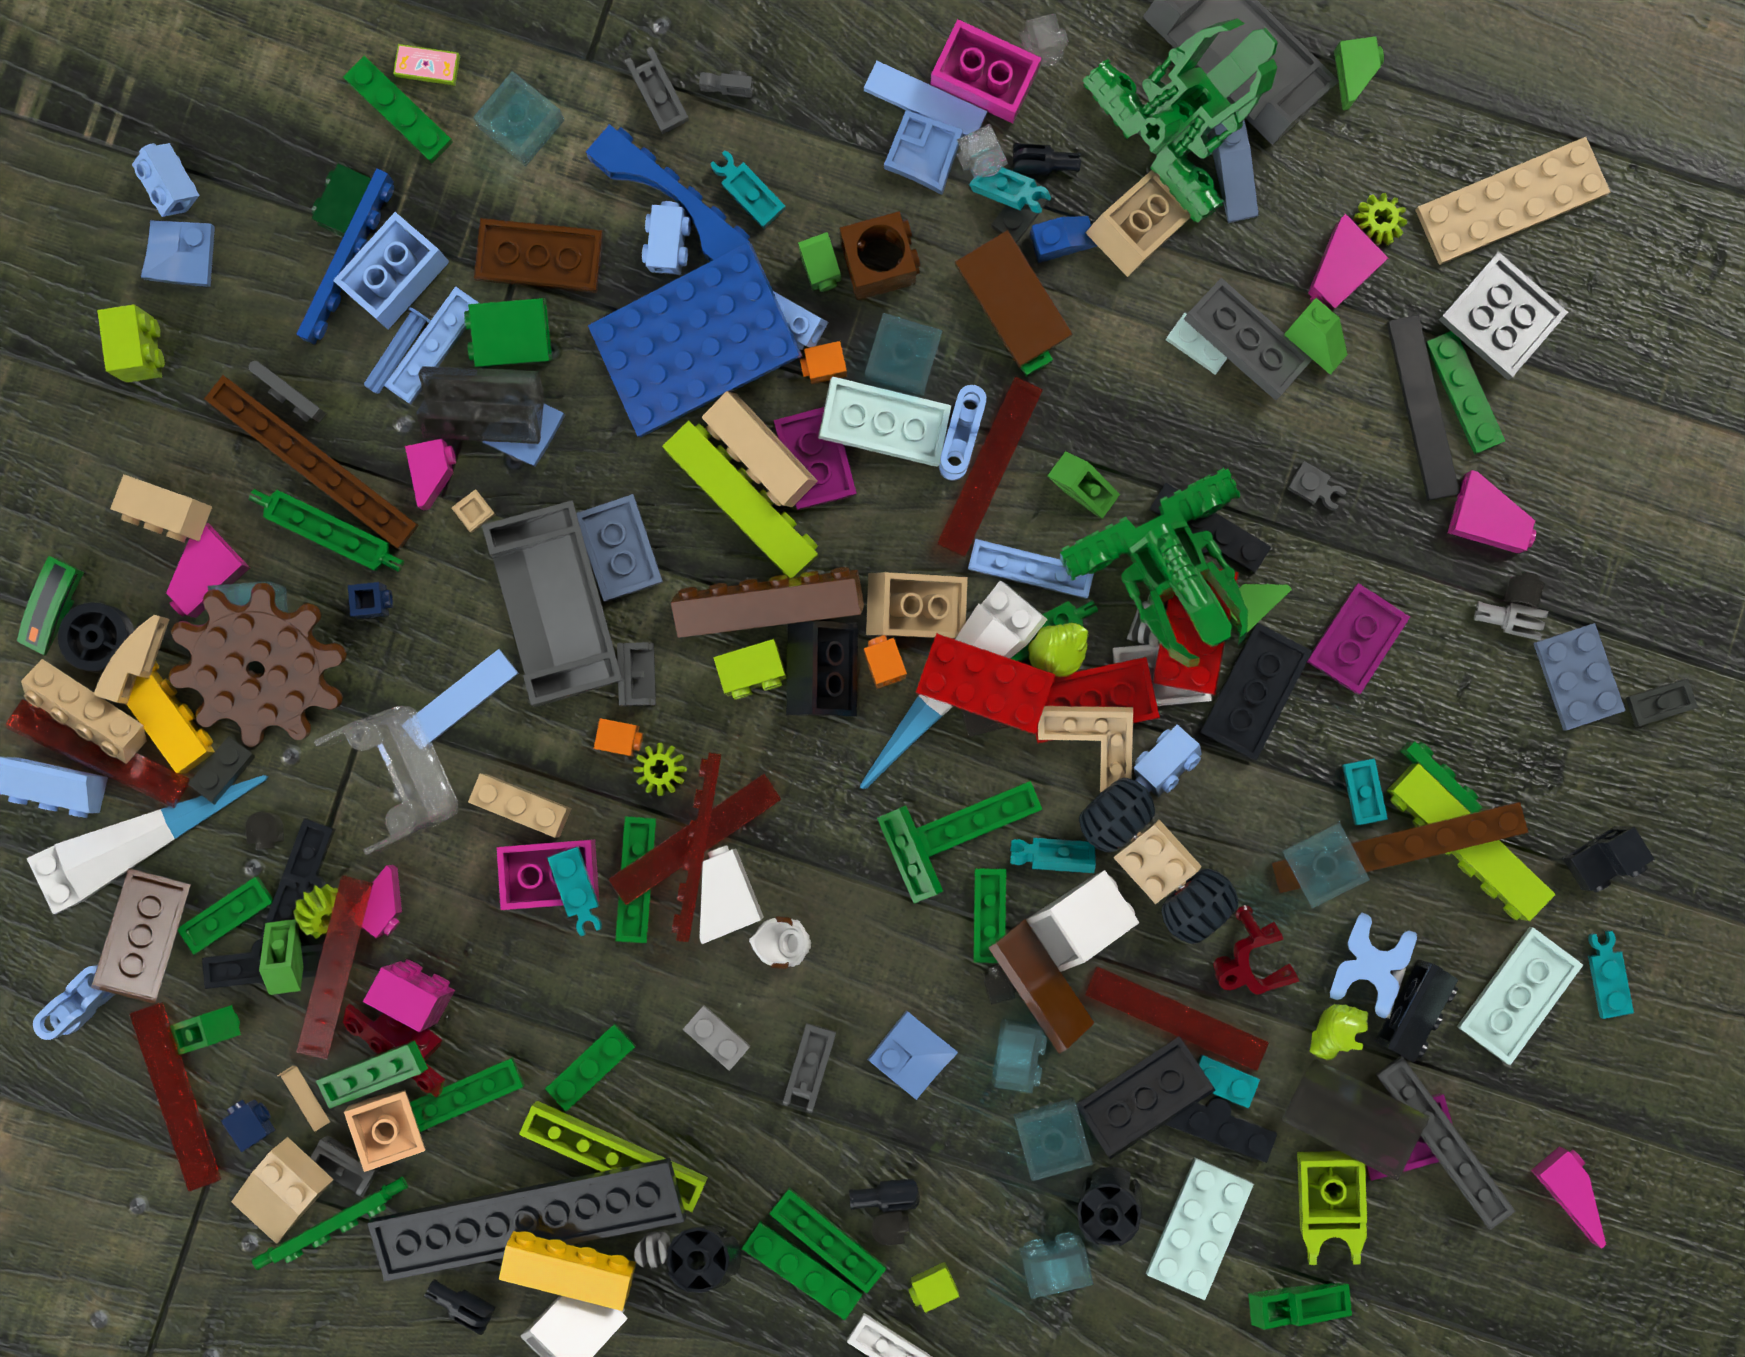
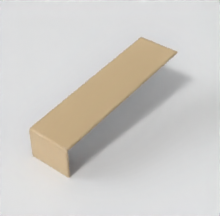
[277,1066,330,1132]

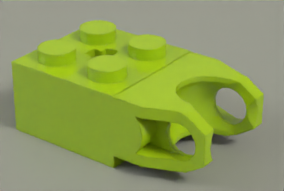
[1297,1151,1367,1265]

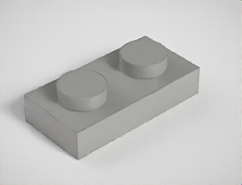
[683,1005,750,1071]

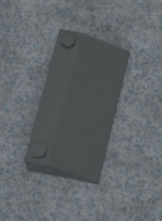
[1143,0,1339,145]
[482,500,623,707]

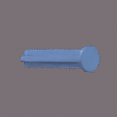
[364,307,431,394]

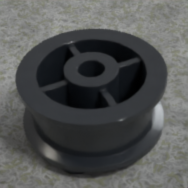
[58,602,135,673]

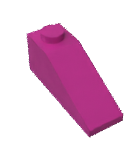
[1531,1146,1606,1249]

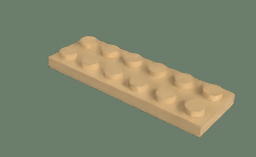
[1415,137,1610,265]

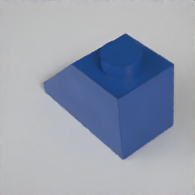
[1029,216,1097,263]

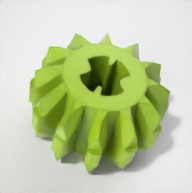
[1353,193,1407,247]
[634,743,687,796]
[293,884,350,939]

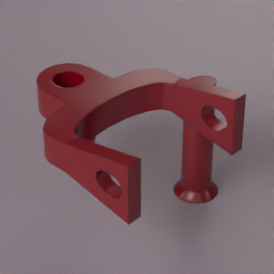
[1213,905,1300,995]

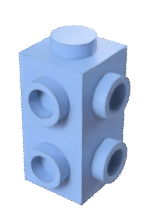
[132,143,200,217]
[642,201,691,275]
[773,291,828,350]
[1134,725,1202,797]

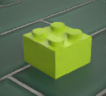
[97,304,165,383]
[713,639,787,700]

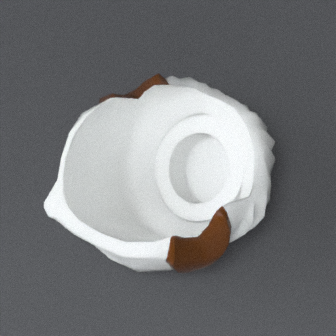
[749,916,811,969]

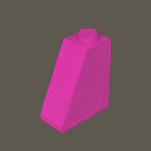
[1308,214,1388,312]
[1448,470,1536,554]
[166,522,250,618]

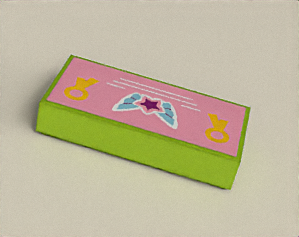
[393,44,460,86]

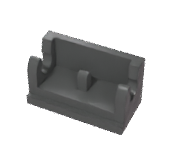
[617,642,656,707]
[310,1135,381,1197]

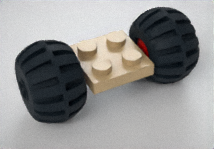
[1079,778,1238,944]

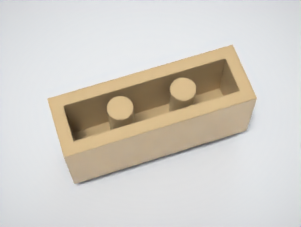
[110,474,212,543]
[468,773,572,838]

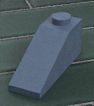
[1208,121,1258,223]

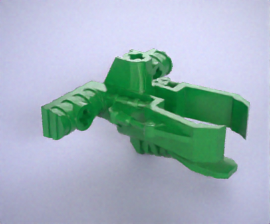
[1082,18,1278,223]
[1060,468,1248,667]

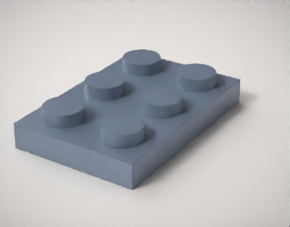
[576,494,663,602]
[1533,623,1626,731]

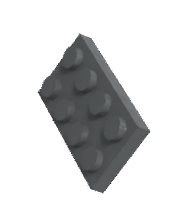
[1184,278,1313,401]

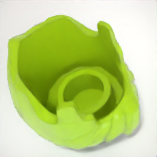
[1028,623,1088,677]
[1309,1004,1368,1060]

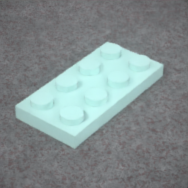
[818,376,951,467]
[1457,927,1583,1065]
[1146,1157,1254,1300]

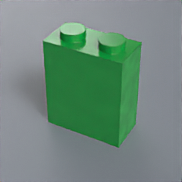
[464,298,553,367]

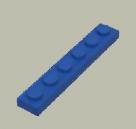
[297,169,394,345]

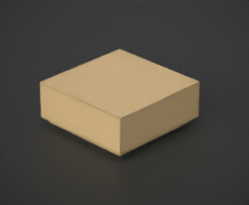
[452,489,496,533]

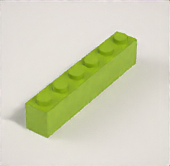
[662,421,819,579]
[1386,763,1555,921]
[519,1101,708,1212]

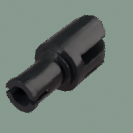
[1013,143,1081,176]
[849,1179,920,1213]
[424,1279,496,1335]

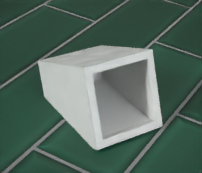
[700,845,764,944]
[1026,870,1139,972]
[520,1295,628,1357]

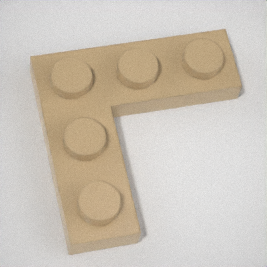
[1038,706,1133,793]

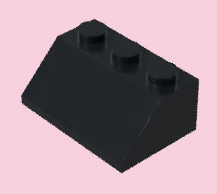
[786,620,858,717]
[1375,959,1459,1062]

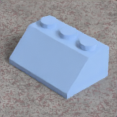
[333,212,449,330]
[0,756,108,818]

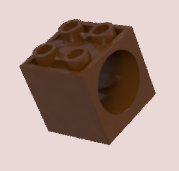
[839,211,921,300]

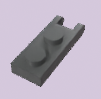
[625,46,689,134]
[249,361,327,423]
[782,1023,836,1113]

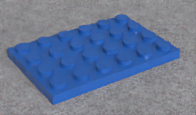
[588,242,802,437]

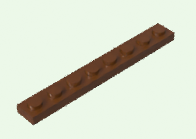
[204,375,419,550]
[1272,801,1529,893]

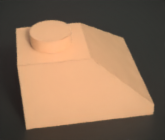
[344,1090,426,1172]

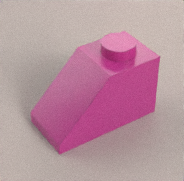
[405,439,456,511]
[347,865,402,938]

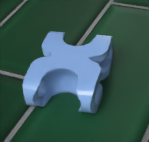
[939,385,986,481]
[1330,912,1417,1019]
[33,965,115,1040]

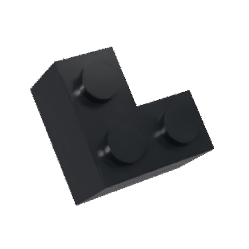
[1562,826,1655,893]

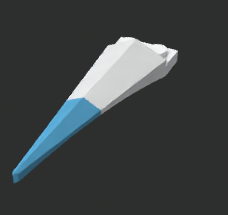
[860,581,1048,789]
[27,775,269,914]

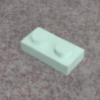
[1165,313,1227,375]

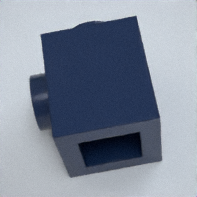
[348,582,393,619]
[221,1099,275,1152]

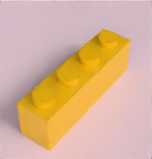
[126,661,215,774]
[499,1231,636,1311]

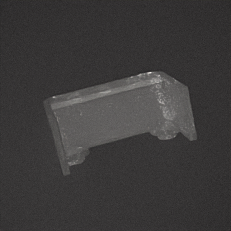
[314,706,458,855]

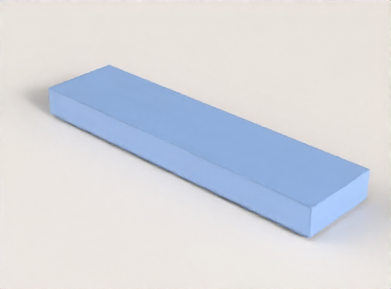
[864,61,987,141]
[384,286,479,405]
[968,539,1094,599]
[401,649,519,750]

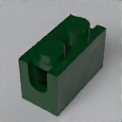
[311,163,371,237]

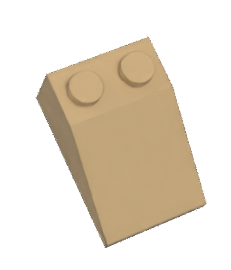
[1085,170,1190,277]
[866,572,968,639]
[231,1137,334,1244]

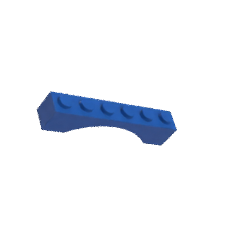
[586,124,750,262]

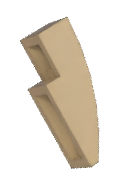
[93,615,169,704]

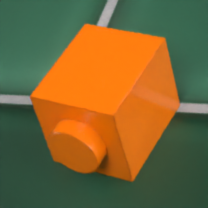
[800,341,847,384]
[594,718,643,757]

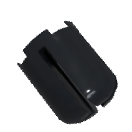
[1077,1166,1143,1246]
[667,1225,742,1293]

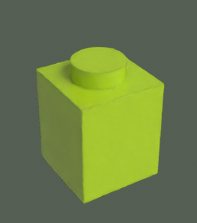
[908,1262,959,1313]

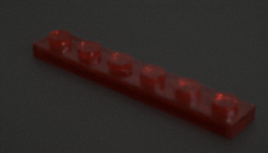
[937,377,1043,557]
[5,699,190,808]
[671,752,722,943]
[608,774,781,905]
[296,875,374,1060]
[1084,966,1269,1071]
[129,1002,221,1192]

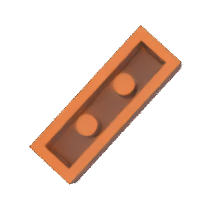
[864,635,907,689]

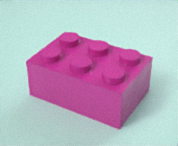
[930,19,1041,124]
[496,839,599,910]
[363,959,455,1032]

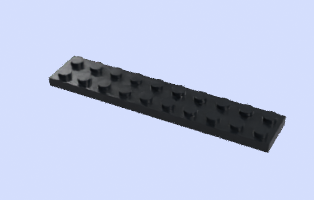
[367,1158,686,1282]

